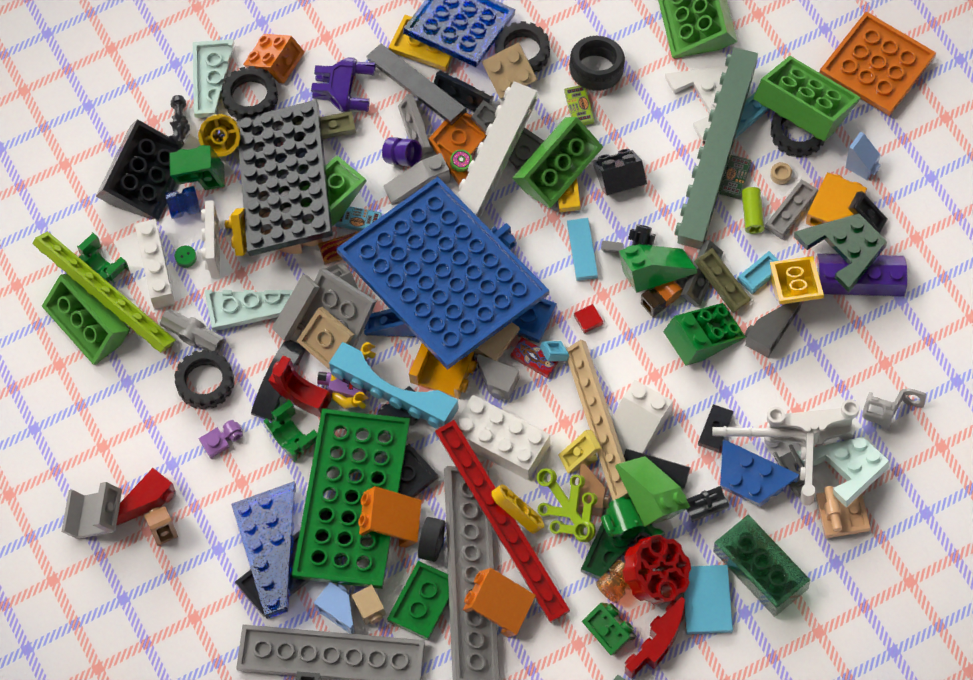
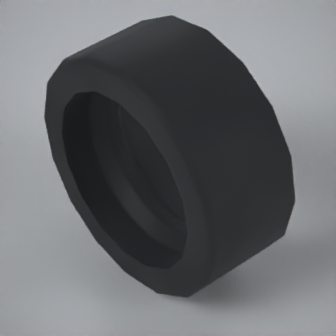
[418,517,446,562]

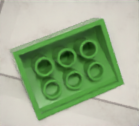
[658,0,738,59]
[753,56,861,142]

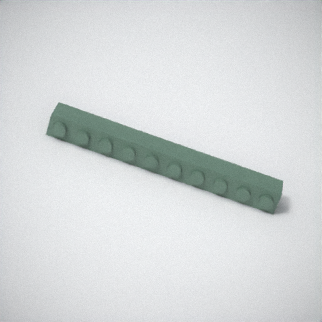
[675,47,758,249]

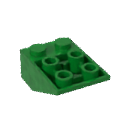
[663,303,745,366]

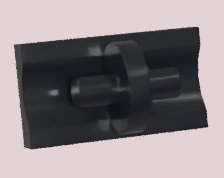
[686,486,730,522]

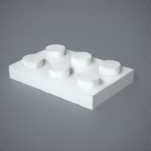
[201,200,220,278]

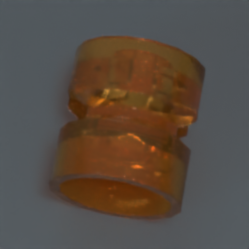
[596,560,631,603]

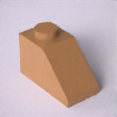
[577,464,609,516]
[144,506,178,546]

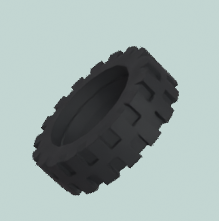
[495,21,550,72]
[221,66,278,120]
[770,112,825,157]
[174,350,234,410]

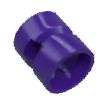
[382,137,422,167]

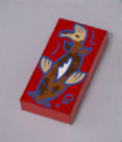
[510,337,559,378]

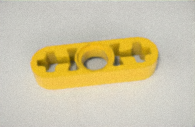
[492,484,544,534]

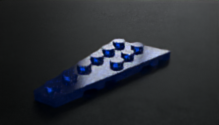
[231,481,296,619]

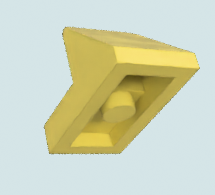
[558,430,602,473]

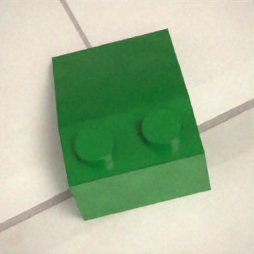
[619,244,698,293]

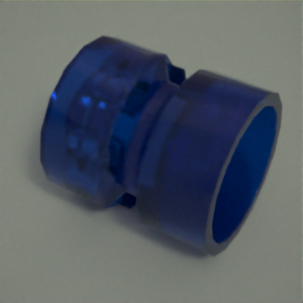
[165,186,201,219]

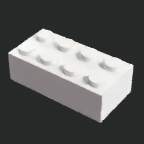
[456,395,551,481]

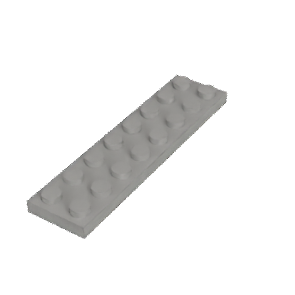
[236,624,425,680]

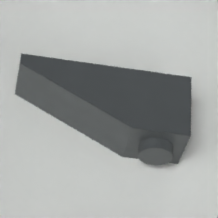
[744,301,802,358]

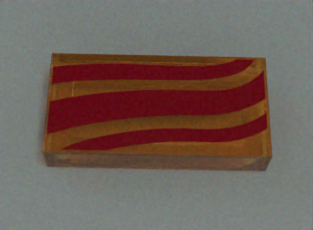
[318,231,359,265]

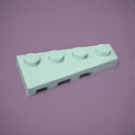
[193,39,235,118]
[204,290,293,331]

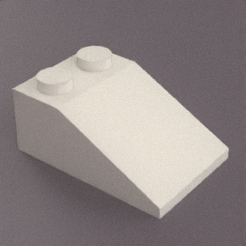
[611,380,673,456]

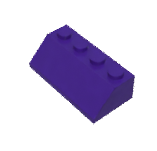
[817,253,907,297]

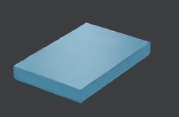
[683,565,733,635]

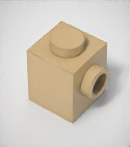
[351,585,386,625]

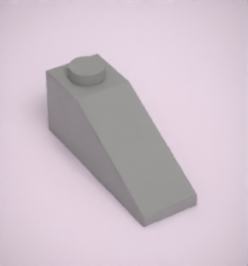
[384,153,450,205]

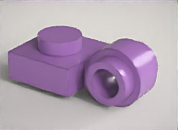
[198,420,243,459]

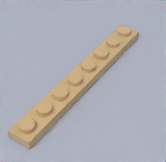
[566,339,630,500]

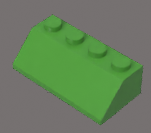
[512,117,603,208]
[42,274,130,365]

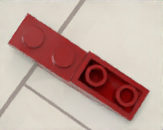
[625,597,685,679]

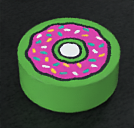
[450,150,472,172]

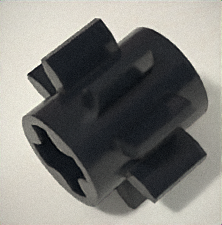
[628,224,656,245]

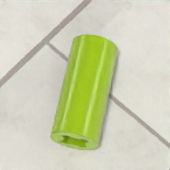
[742,187,764,234]

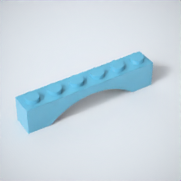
[329,342,459,429]

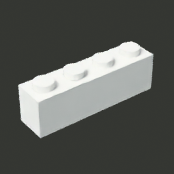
[135,219,175,310]

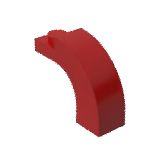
[268,356,332,417]

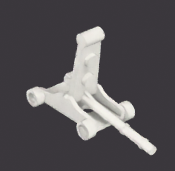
[712,399,859,505]

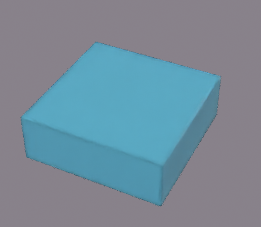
[540,341,569,361]

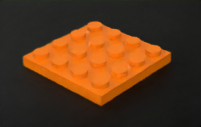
[819,11,936,116]

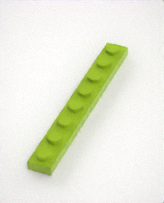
[32,231,176,353]

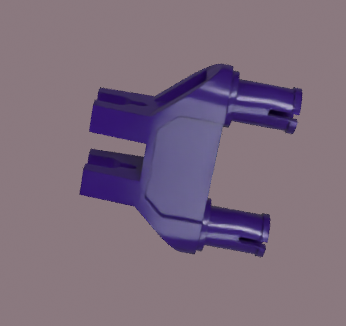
[311,57,376,113]

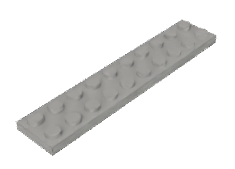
[444,466,499,680]

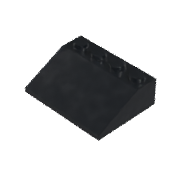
[96,119,181,221]

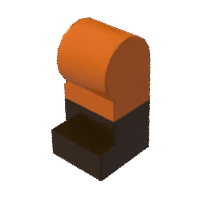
[641,281,683,317]

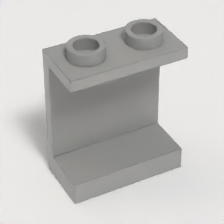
[61,482,122,539]

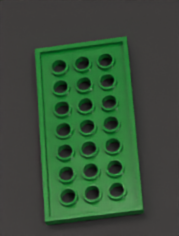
[292,409,410,589]

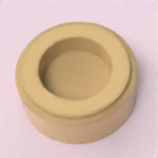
[770,162,792,185]

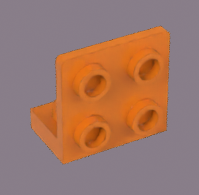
[243,34,305,84]

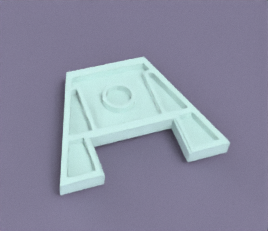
[796,437,889,508]

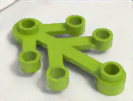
[537,468,598,543]

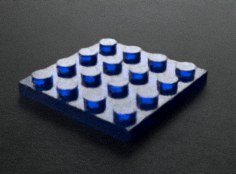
[403,0,516,67]

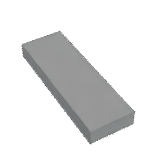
[765,179,818,239]
[272,274,320,341]

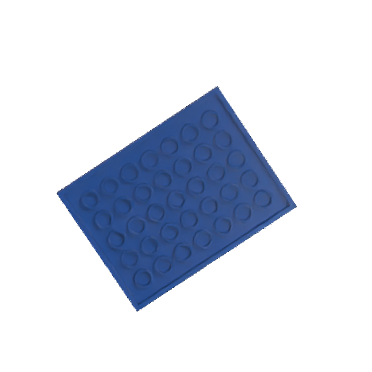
[337,176,549,370]

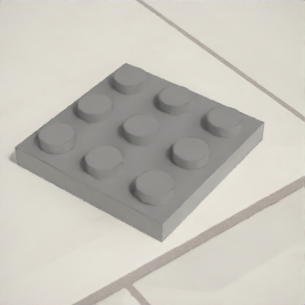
[297,268,377,348]

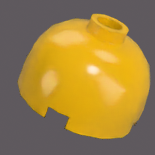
[198,114,241,157]

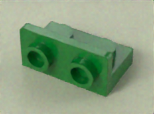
[582,603,637,656]

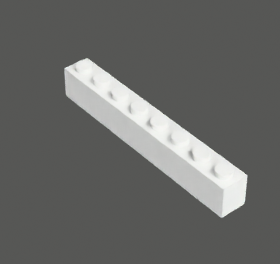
[458,81,538,219]

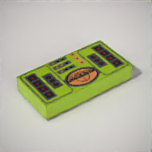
[564,85,594,125]

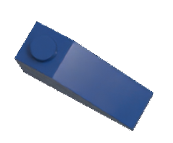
[364,309,415,336]

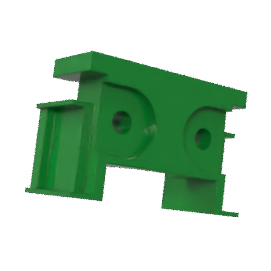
[77,232,130,283]
[263,399,318,462]

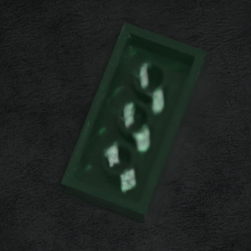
[713,514,811,617]

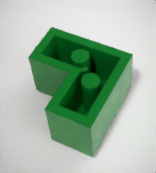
[170,145,225,190]

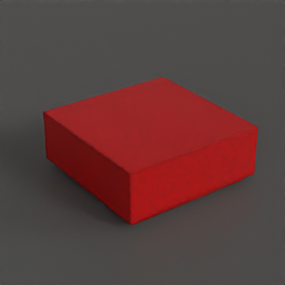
[574,304,603,334]

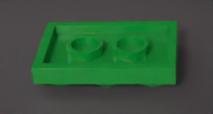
[387,561,449,641]

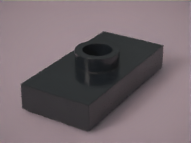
[848,191,888,234]
[698,404,734,452]

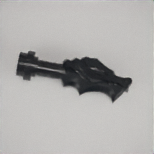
[169,95,190,148]

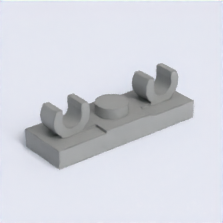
[398,94,434,158]

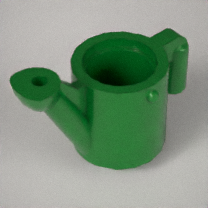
[600,497,665,541]

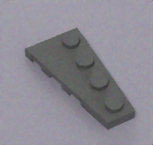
[471,100,544,170]

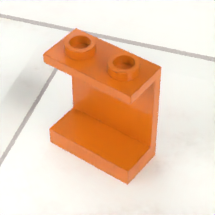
[358,486,422,548]
[463,568,536,637]

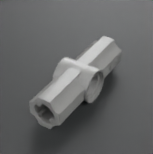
[160,309,225,353]

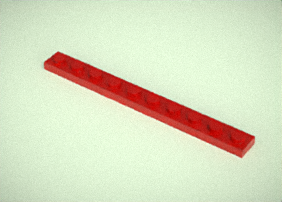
[435,420,570,623]

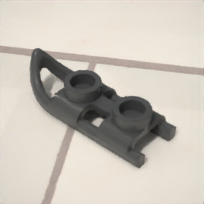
[773,444,804,498]

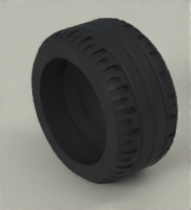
[569,35,625,91]

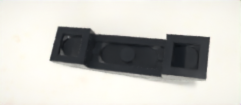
[251,340,306,422]

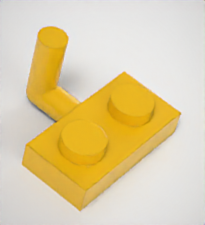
[224,208,247,256]

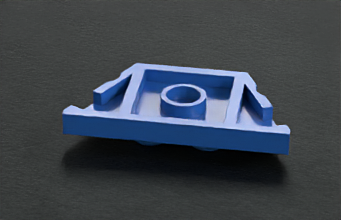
[720,439,800,507]

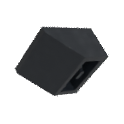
[592,149,647,195]

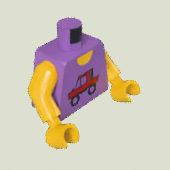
[317,342,376,409]

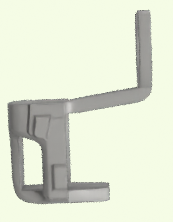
[862,388,927,431]

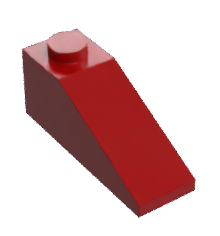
[116,468,175,526]

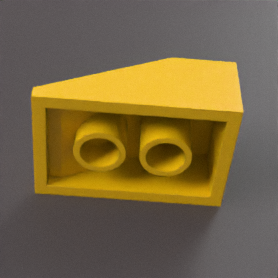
[770,256,824,304]

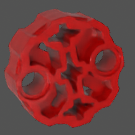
[622,535,691,605]

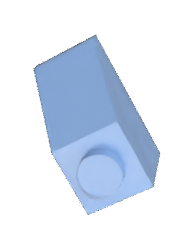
[845,132,881,180]
[314,582,355,634]

